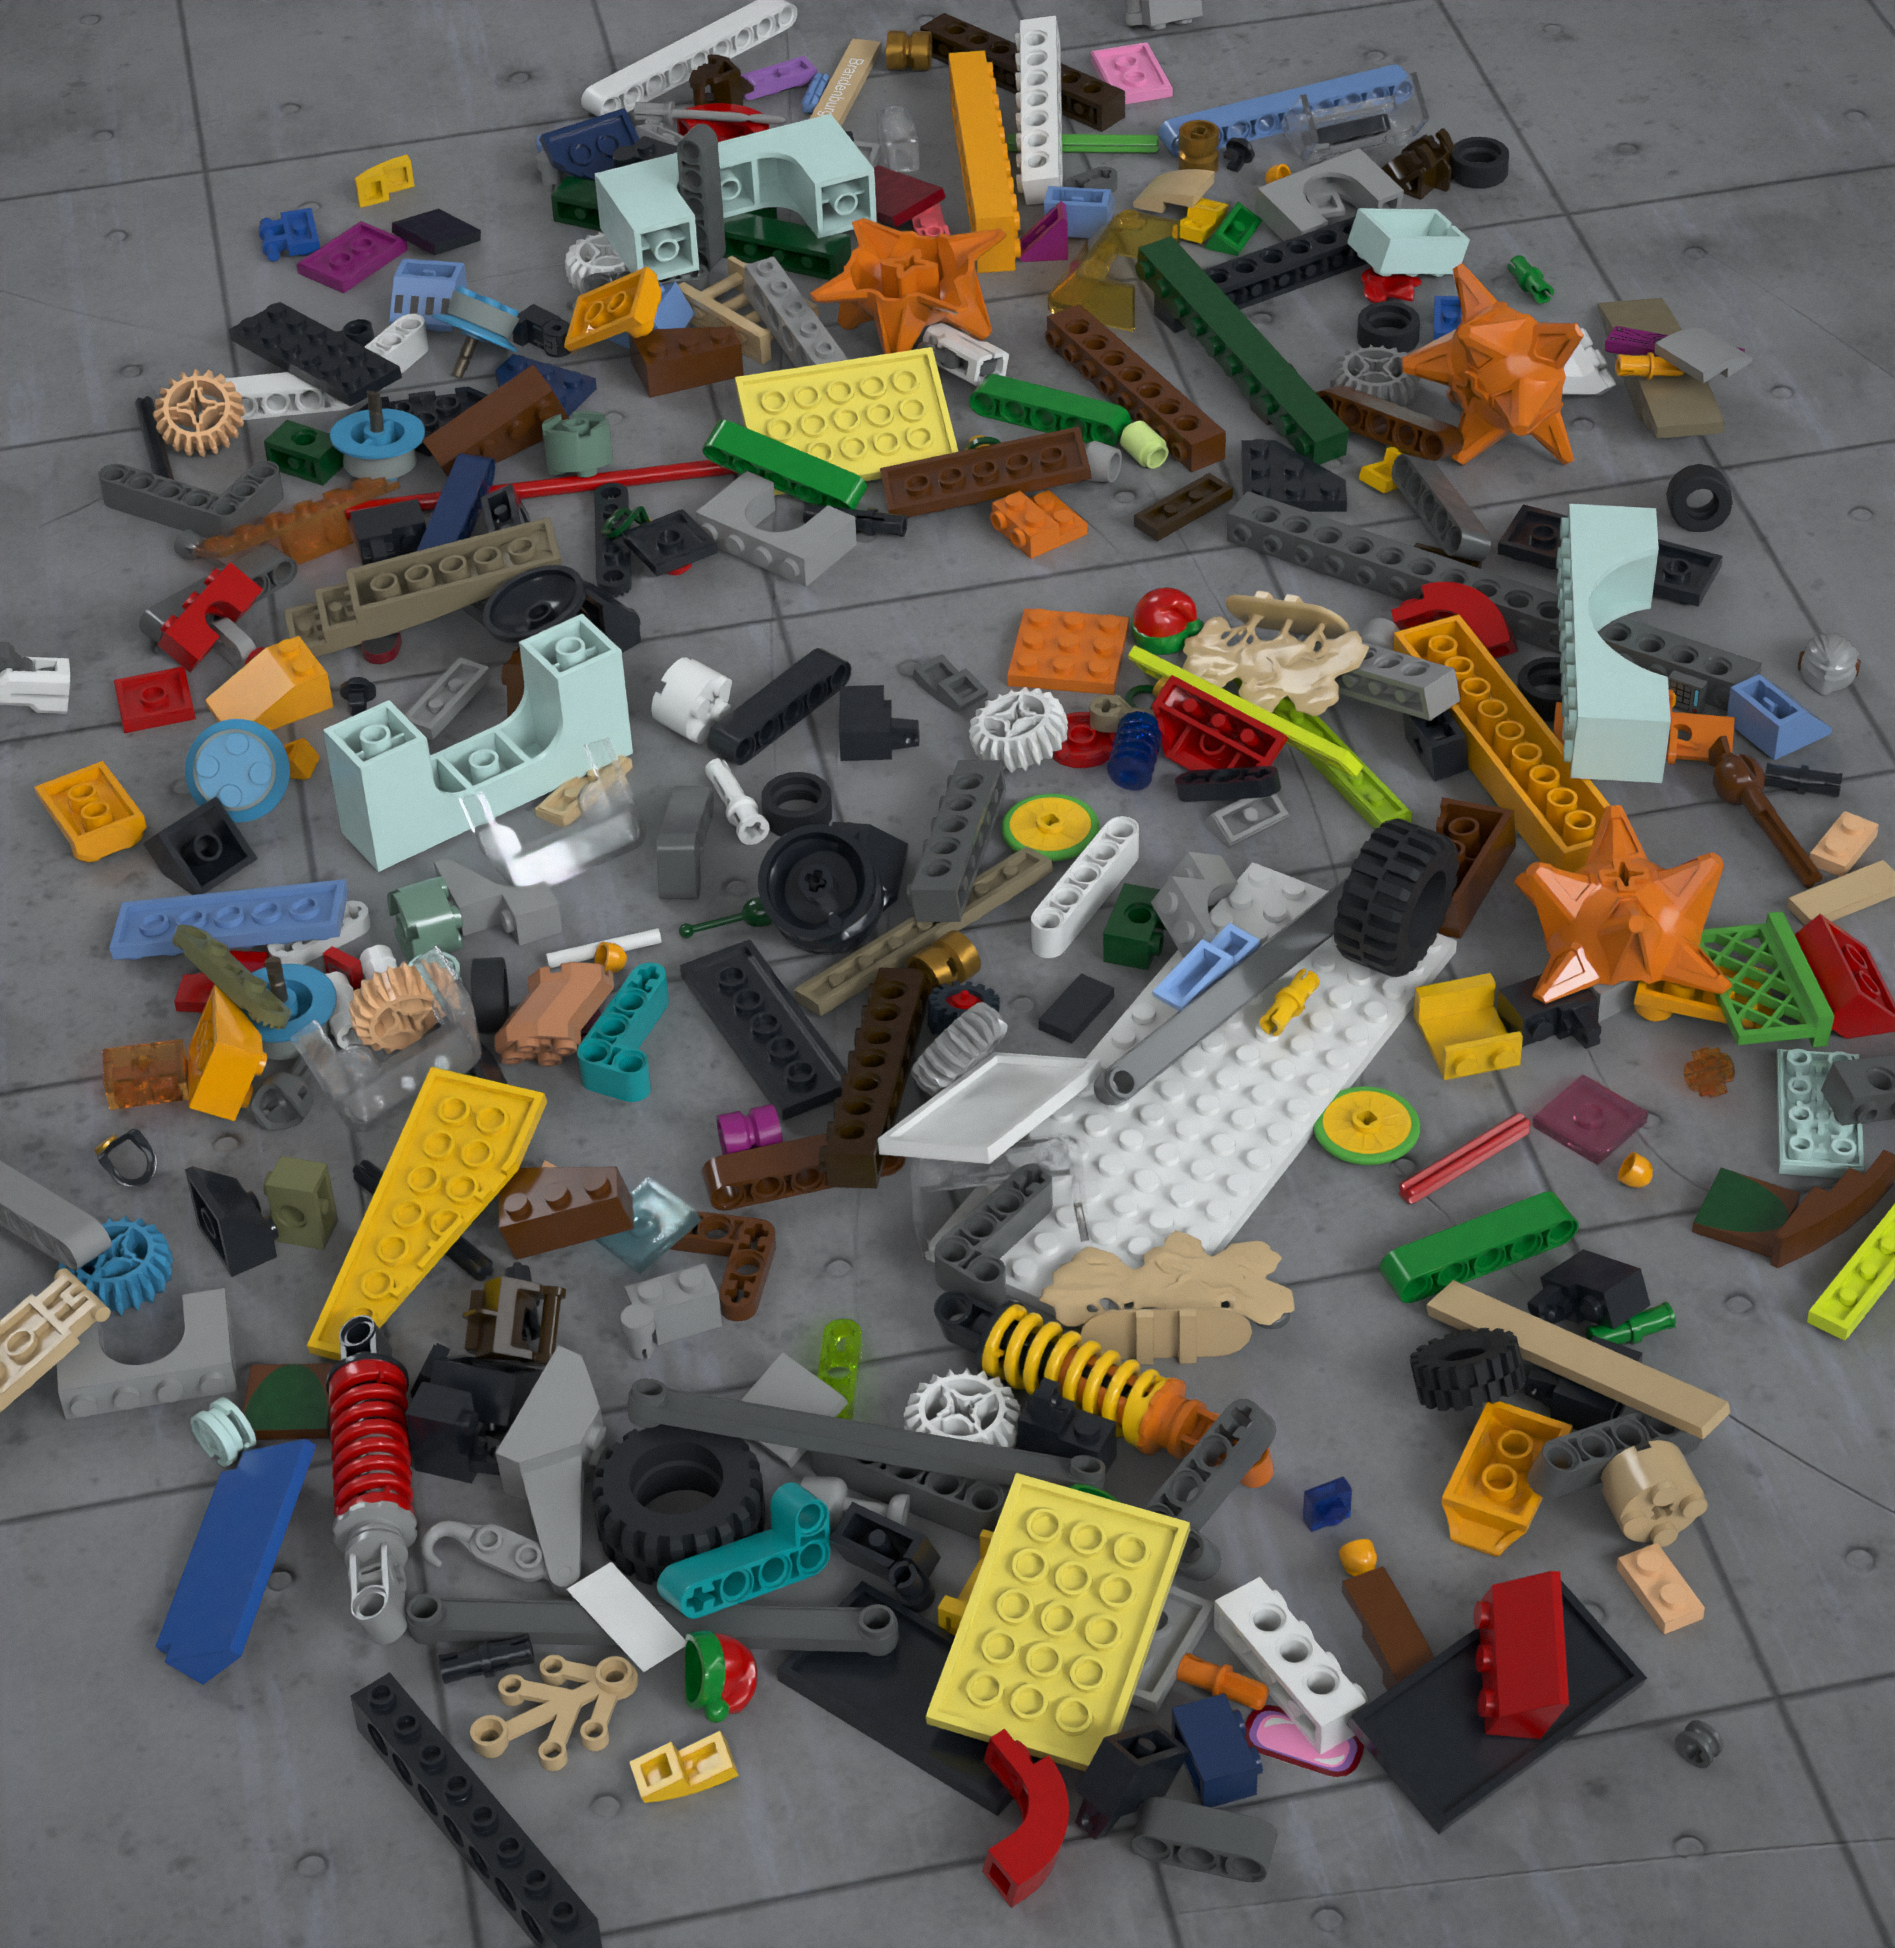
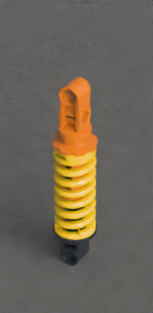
[934,1290,1274,1488]

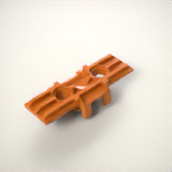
[1553,690,1735,765]

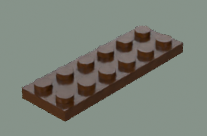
[880,426,1092,518]

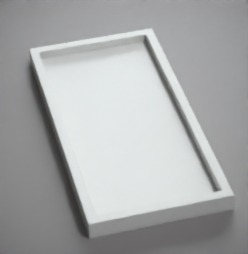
[877,1052,1102,1164]

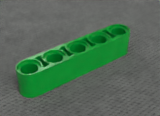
[969,374,1131,447]
[702,419,867,509]
[1379,1191,1579,1303]

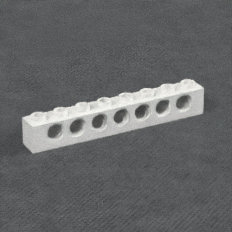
[1015,16,1063,205]

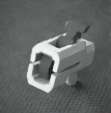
[918,323,1009,387]
[0,642,70,714]

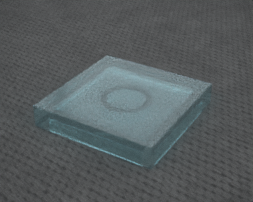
[594,1177,701,1275]

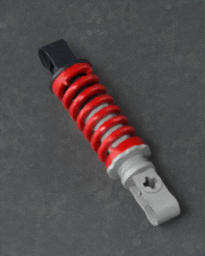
[326,1315,417,1645]

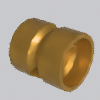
[886,30,932,71]
[1179,120,1219,173]
[907,930,981,998]

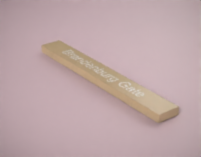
[810,38,881,127]

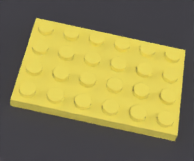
[735,347,958,495]
[925,1473,1190,1772]

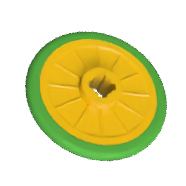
[1001,794,1100,861]
[1314,1086,1420,1165]

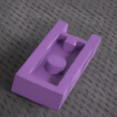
[741,56,817,100]

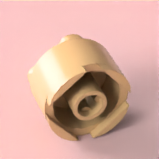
[1601,1440,1708,1547]

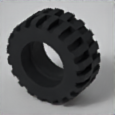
[1334,818,1459,977]
[592,1424,765,1586]

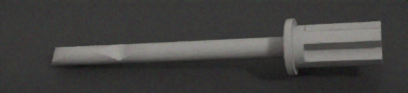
[634,101,787,126]

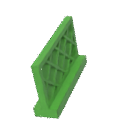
[1699,911,1834,1048]

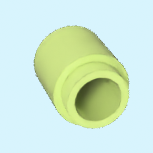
[1120,421,1169,469]

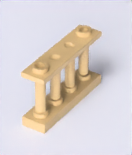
[678,256,819,365]

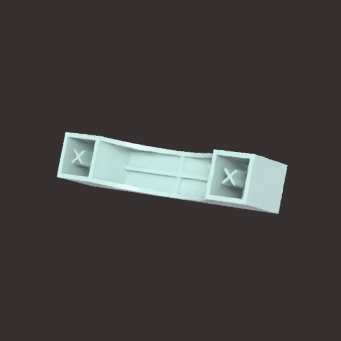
[1556,504,1671,783]

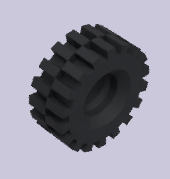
[1409,1328,1526,1411]

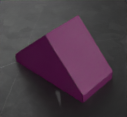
[1019,201,1068,262]

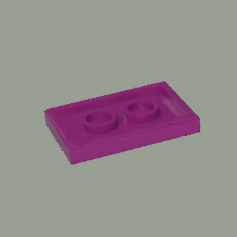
[296,221,408,293]

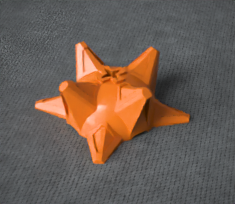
[810,218,1007,354]
[1401,263,1584,466]
[1514,805,1732,1004]

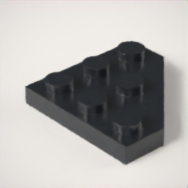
[355,386,488,457]
[1241,439,1347,512]

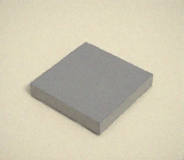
[740,1352,848,1468]

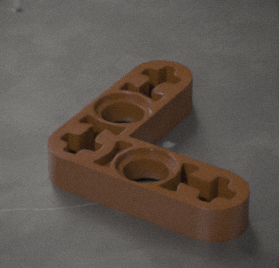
[657,1209,776,1321]

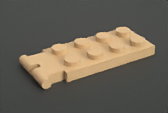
[0,1268,111,1413]

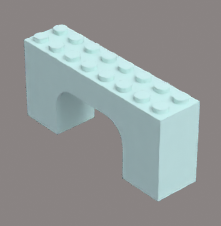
[595,114,877,281]
[323,614,633,872]

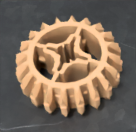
[153,369,245,458]
[349,961,457,1054]

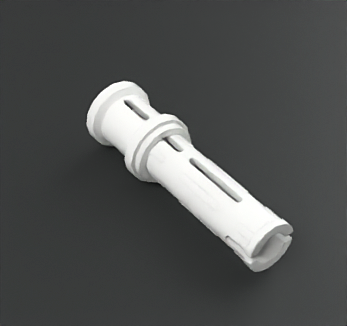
[705,758,770,845]

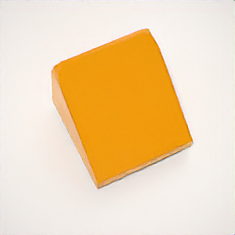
[283,738,320,780]

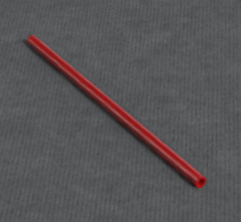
[344,460,737,520]

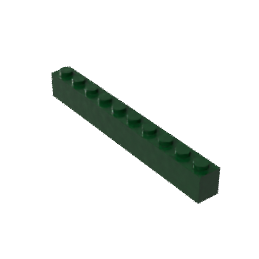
[551,176,852,280]
[1135,236,1349,465]

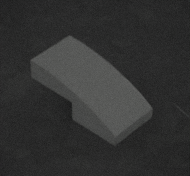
[913,654,988,711]

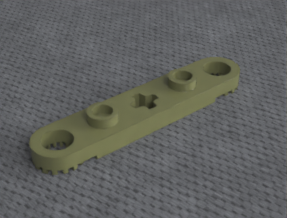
[172,924,291,1029]

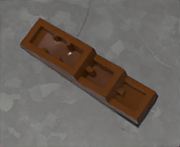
[1770,1150,1895,1268]
[1342,1566,1434,1691]

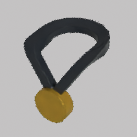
[94,1129,157,1187]

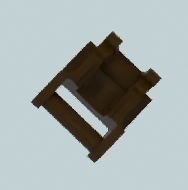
[689,54,754,106]
[1381,128,1455,200]
[462,1276,566,1366]

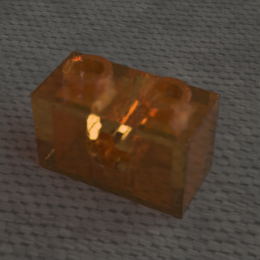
[103,1039,188,1110]

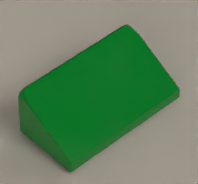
[1204,202,1263,256]

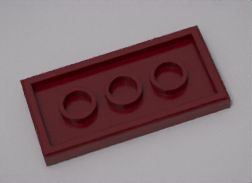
[874,165,946,227]

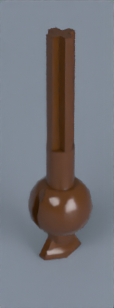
[1709,736,1823,889]

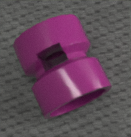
[716,1104,783,1155]

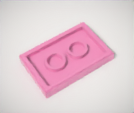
[1090,42,1173,104]

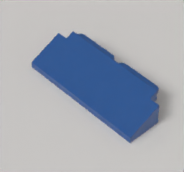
[155,1439,317,1685]

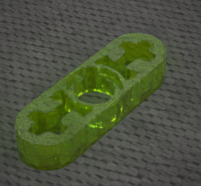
[817,1318,863,1420]

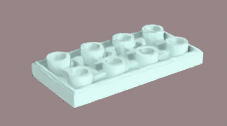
[1776,1049,1864,1178]

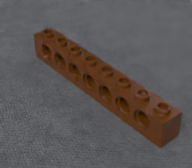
[1045,304,1226,473]

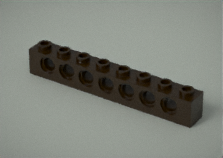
[920,13,1125,132]
[819,968,929,1189]

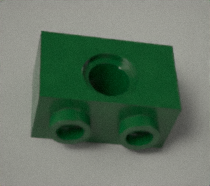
[264,420,344,486]
[1103,883,1167,970]

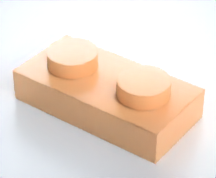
[1809,811,1879,877]
[1617,1543,1705,1634]

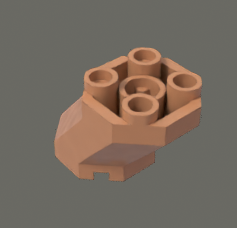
[494,962,614,1067]

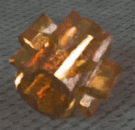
[1684,1046,1735,1098]

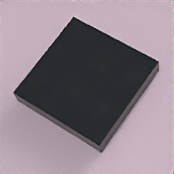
[392,208,481,255]
[622,509,718,577]

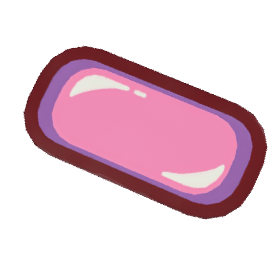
[1245,1705,1364,1778]

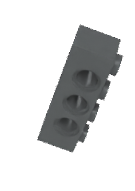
[1821,1055,1895,1126]

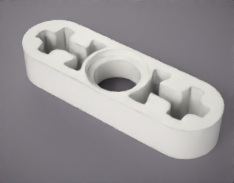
[267,901,371,965]

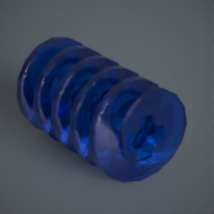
[1107,711,1162,791]

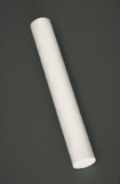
[545,928,662,969]

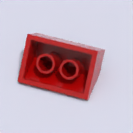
[1794,914,1895,1039]
[1473,1571,1569,1739]

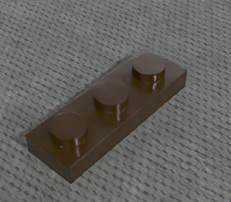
[1134,473,1233,541]

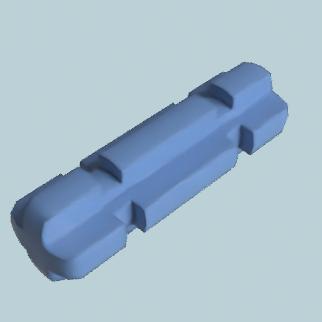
[801,72,829,114]

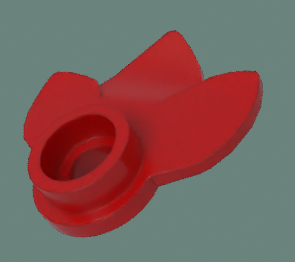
[1361,267,1422,303]

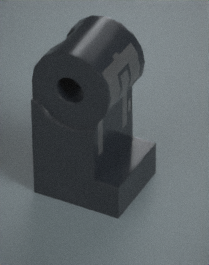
[512,304,571,358]

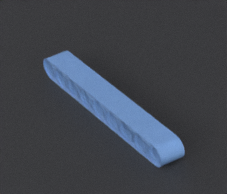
[1158,65,1417,158]

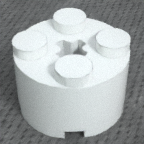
[651,657,732,744]

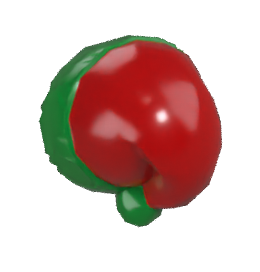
[1131,587,1204,655]
[685,1630,758,1723]

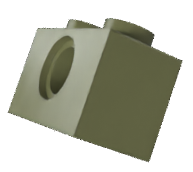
[263,1156,338,1250]

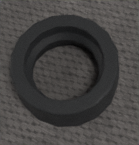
[1450,137,1509,188]
[1357,301,1420,353]
[1517,657,1563,721]
[761,772,832,837]
[471,957,510,1033]

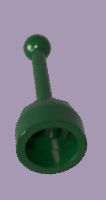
[679,896,772,939]

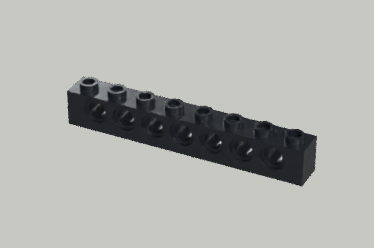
[1154,216,1368,333]
[350,1672,602,1948]

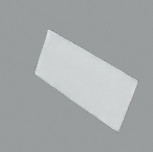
[566,1562,685,1672]

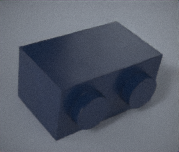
[1171,1693,1263,1808]

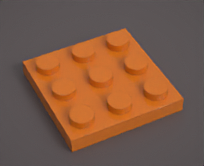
[1007,608,1130,695]

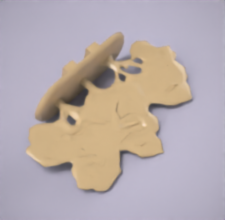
[1182,591,1369,716]
[1039,1230,1295,1365]

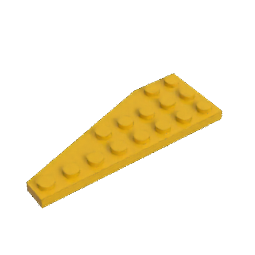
[307,1067,547,1361]

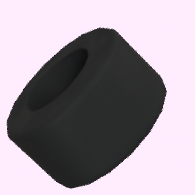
[1666,464,1733,532]

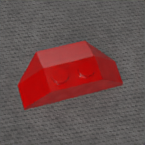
[1152,675,1289,771]

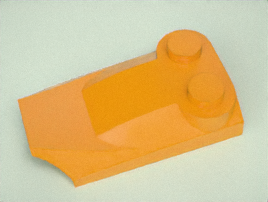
[564,266,662,354]
[34,761,147,862]
[1634,966,1775,1029]
[1441,1401,1573,1557]

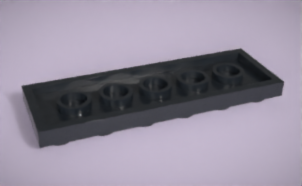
[229,302,402,407]
[1498,504,1723,607]
[680,939,848,1121]

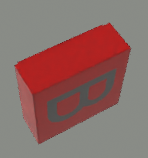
[323,946,364,991]

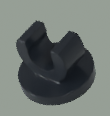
[1224,137,1255,172]
[340,677,376,716]

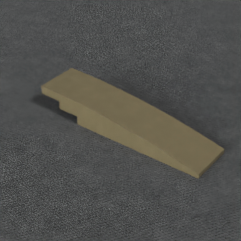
[1597,298,1725,439]
[284,517,562,657]

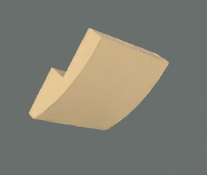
[1133,169,1215,213]

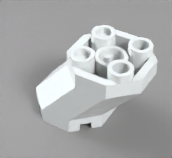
[1562,328,1616,396]

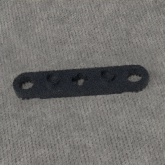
[594,483,632,598]

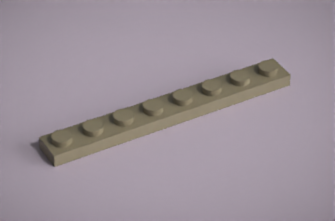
[794,846,1053,1016]

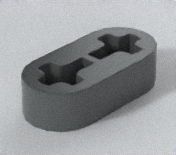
[1064,166,1117,193]

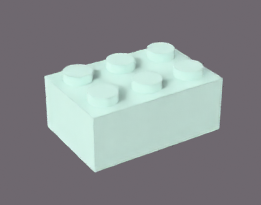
[1347,208,1470,277]

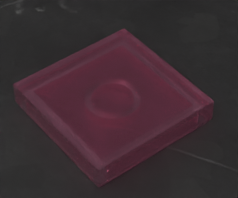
[1532,1074,1648,1166]

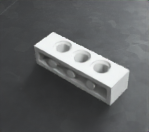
[1214,1577,1369,1755]

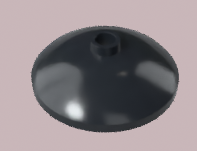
[483,565,586,644]

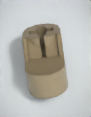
[1089,695,1159,745]

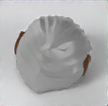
[1798,632,1861,696]

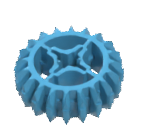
[58,1215,173,1316]

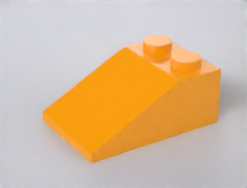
[205,636,333,731]
[188,984,267,1121]

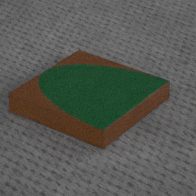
[1692,1168,1801,1258]
[243,1363,336,1440]

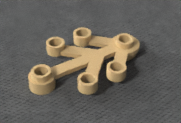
[470,1655,638,1771]

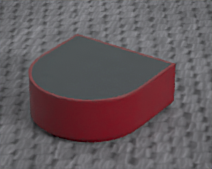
[362,633,402,664]

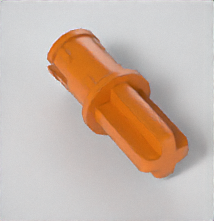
[1177,1653,1270,1710]

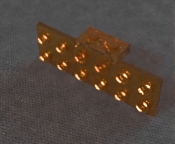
[194,476,400,565]

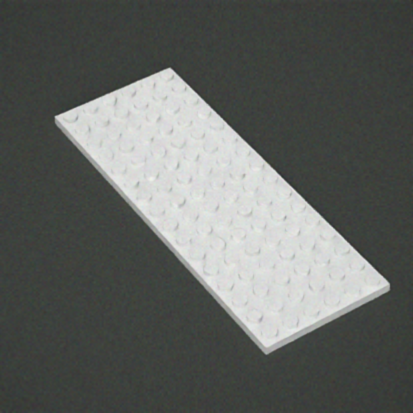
[925,862,1457,1328]

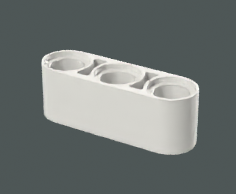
[365,314,429,374]

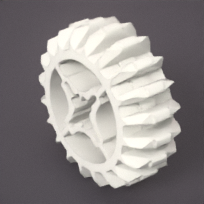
[565,232,628,294]
[969,687,1068,773]
[904,1368,1020,1449]

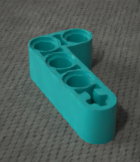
[577,962,669,1102]
[657,1482,830,1619]

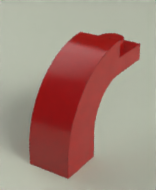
[676,103,769,142]
[1391,582,1518,659]
[982,1729,1069,1908]

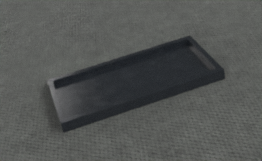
[1347,1580,1647,1834]
[777,1581,1041,1816]

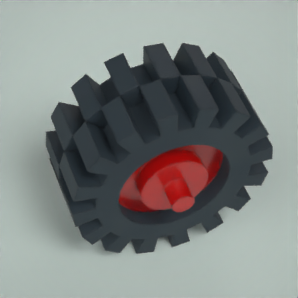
[927,981,1000,1037]

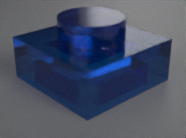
[1303,1476,1352,1532]

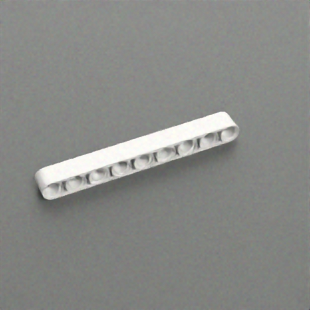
[581,0,797,117]

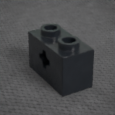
[1403,710,1469,781]

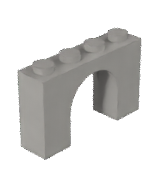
[1254,148,1404,241]
[695,471,857,587]
[57,1288,238,1420]

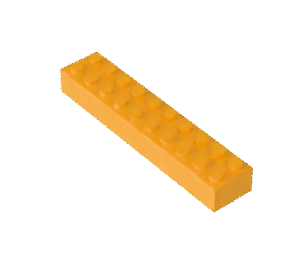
[949,50,1021,273]
[1393,615,1611,873]

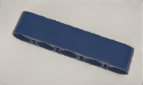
[416,453,496,552]

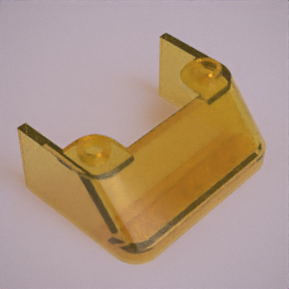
[1048,209,1180,332]

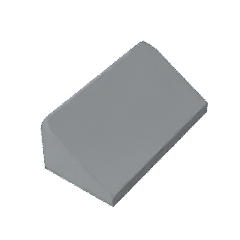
[1204,794,1290,848]

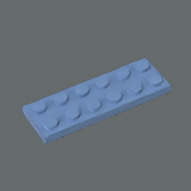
[109,879,349,960]

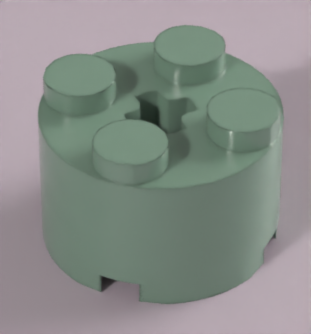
[542,411,613,477]
[387,876,463,962]

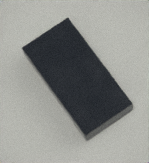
[1038,973,1114,1044]

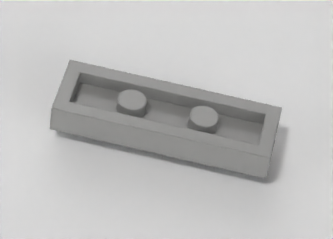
[405,657,491,740]

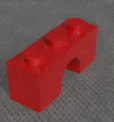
[157,562,263,673]

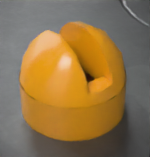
[1264,164,1291,184]
[594,941,627,973]
[1617,1152,1653,1188]
[1338,1539,1377,1577]

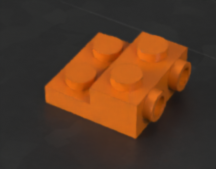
[990,490,1088,559]

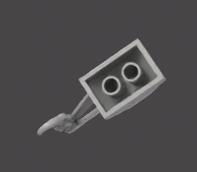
[421,1345,609,1596]

